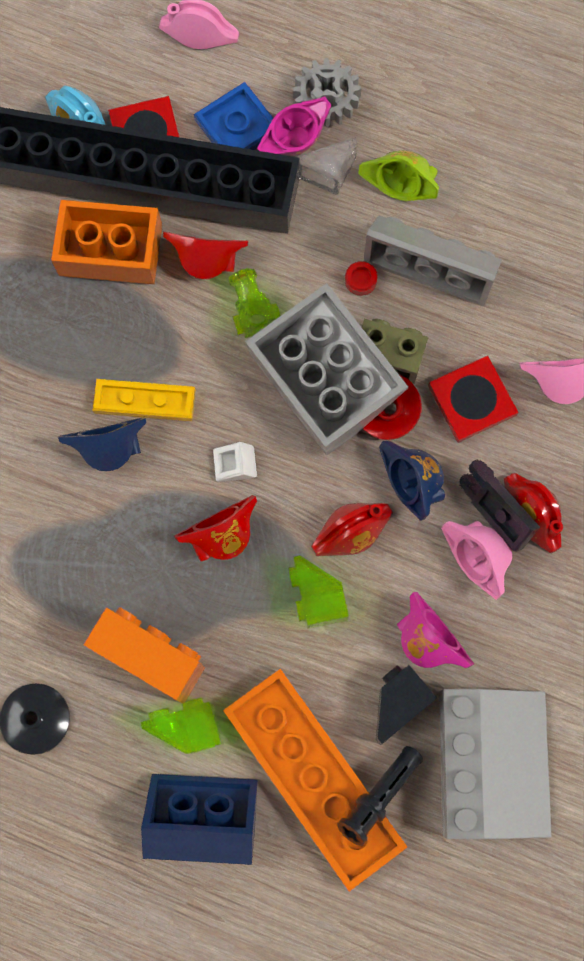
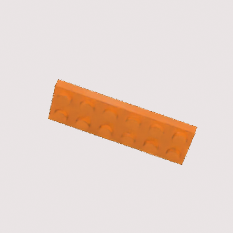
[223,669,407,892]

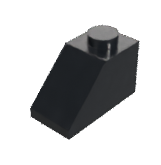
[376,665,437,745]

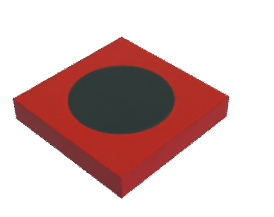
[108,96,179,137]
[428,355,519,443]

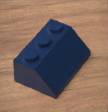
[141,774,258,865]

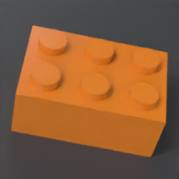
[51,200,162,285]
[84,607,205,704]

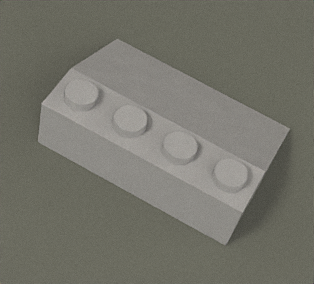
[245,283,408,456]
[439,689,551,839]

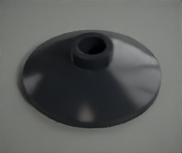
[0,683,70,755]

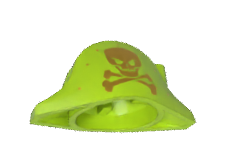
[358,150,439,201]

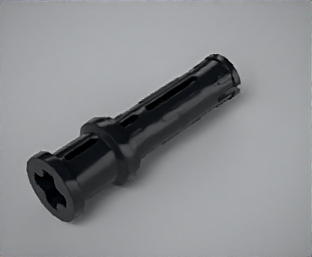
[337,746,423,846]

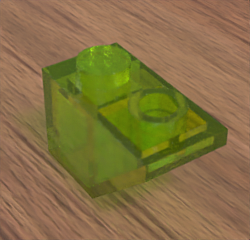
[288,555,349,629]
[141,698,223,754]

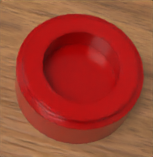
[345,261,378,296]

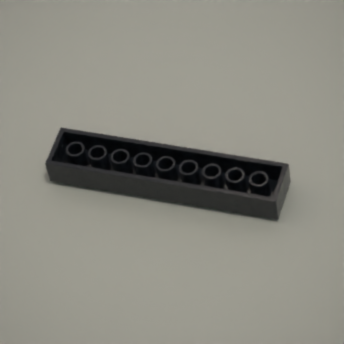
[0,107,300,234]

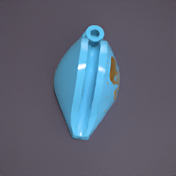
[45,85,106,125]

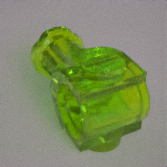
[228,268,281,338]

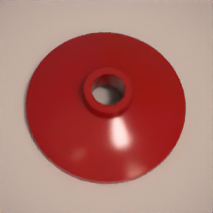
[363,375,422,440]

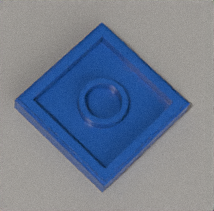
[194,82,273,150]

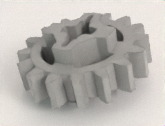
[293,58,361,127]

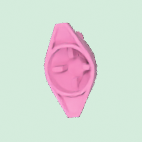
[159,0,239,49]
[519,358,584,404]
[441,521,512,600]

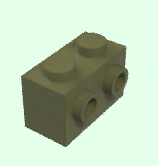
[362,318,428,384]

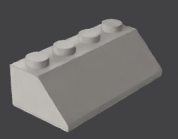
[364,215,502,306]

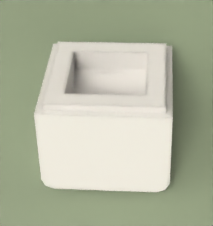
[213,442,257,482]

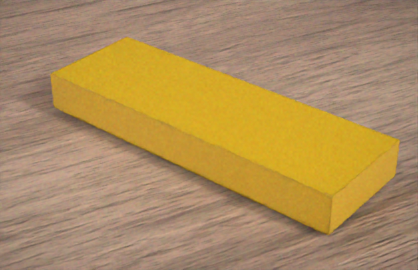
[92,379,196,421]

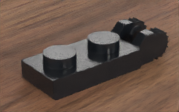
[459,459,540,552]

